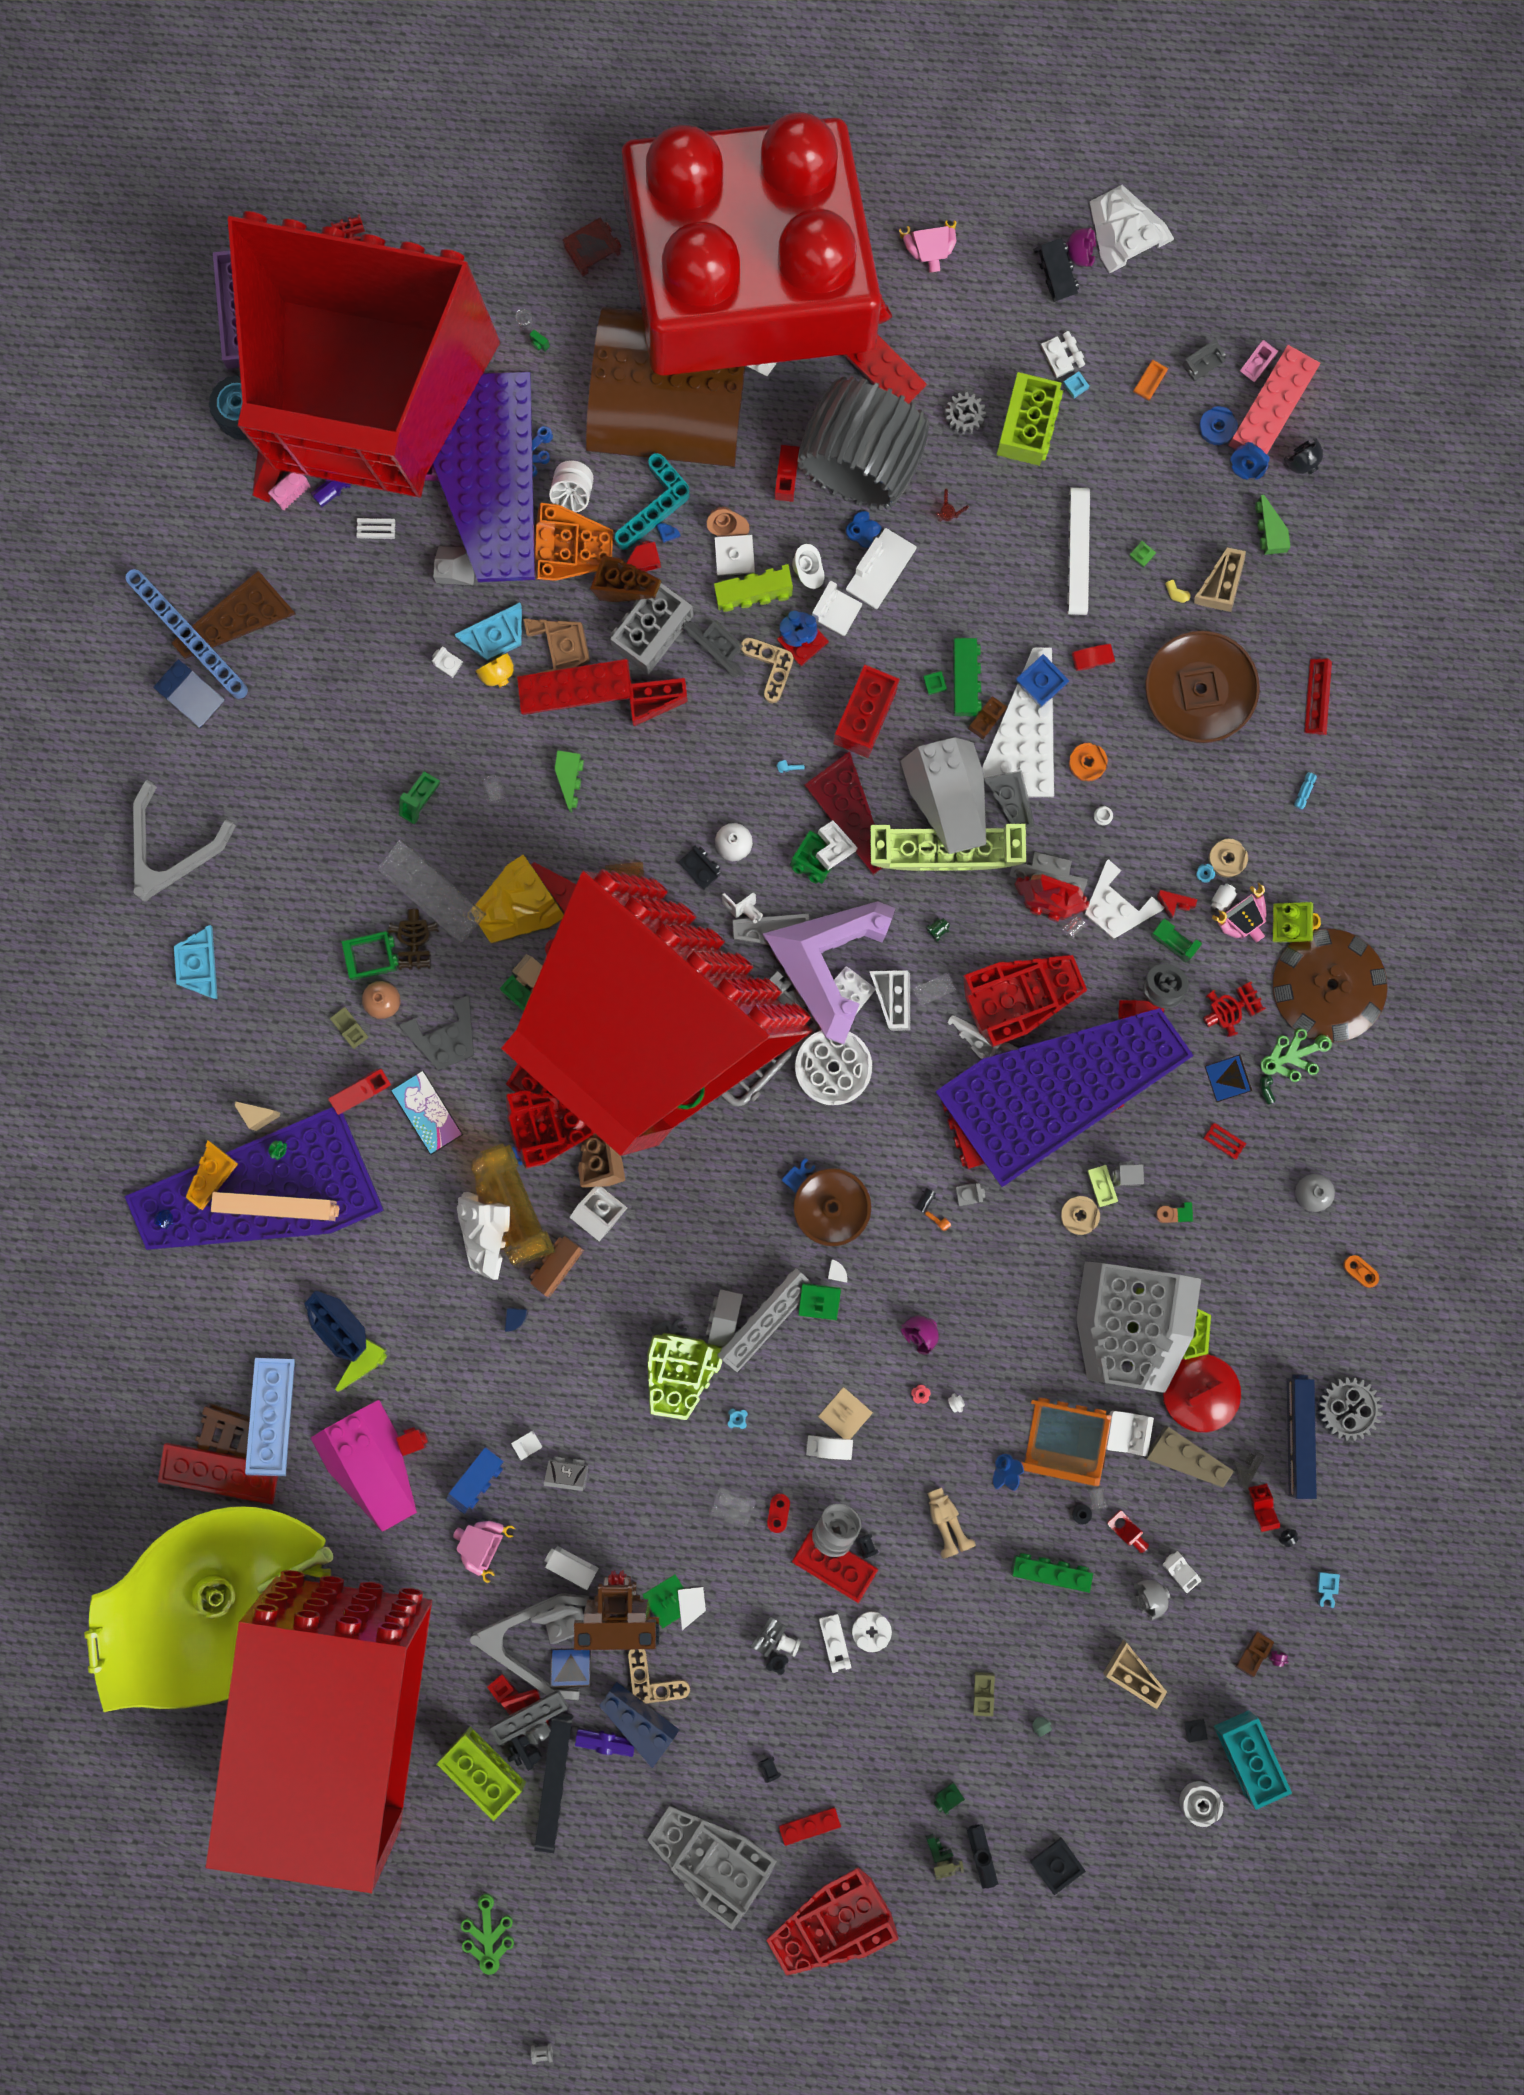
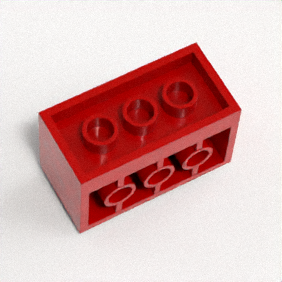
[833,664,900,758]

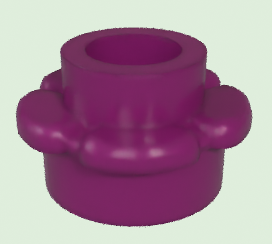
[1269,1651,1289,1667]

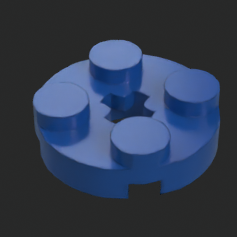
[1199,406,1238,445]
[1230,442,1270,480]
[780,611,818,647]

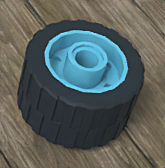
[209,375,249,440]

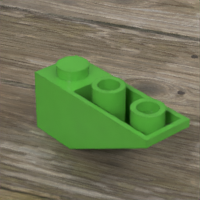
[1255,495,1290,555]
[555,751,584,813]

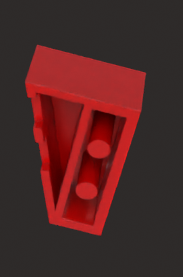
[630,678,688,726]

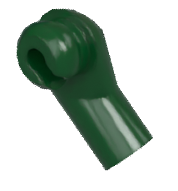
[1260,1075,1276,1105]

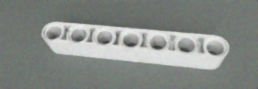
[1067,487,1090,615]

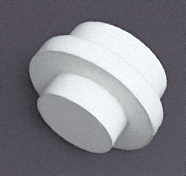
[1094,806,1113,825]
[948,1393,965,1413]

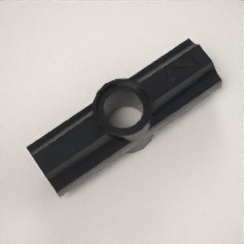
[966,1824,999,1889]

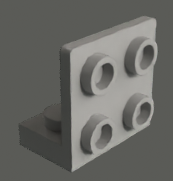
[530,1604,584,1644]

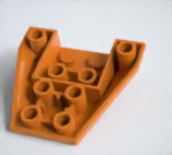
[534,503,613,581]

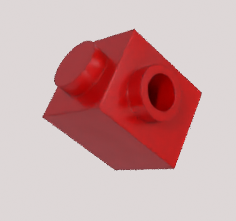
[396,1427,428,1456]

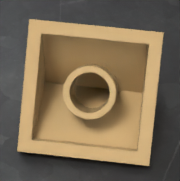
[235,1102,280,1131]

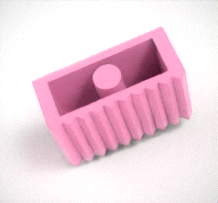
[268,472,310,510]

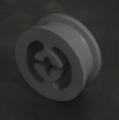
[1143,964,1189,1009]

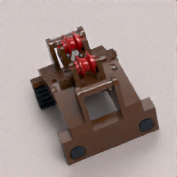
[574,1570,660,1650]

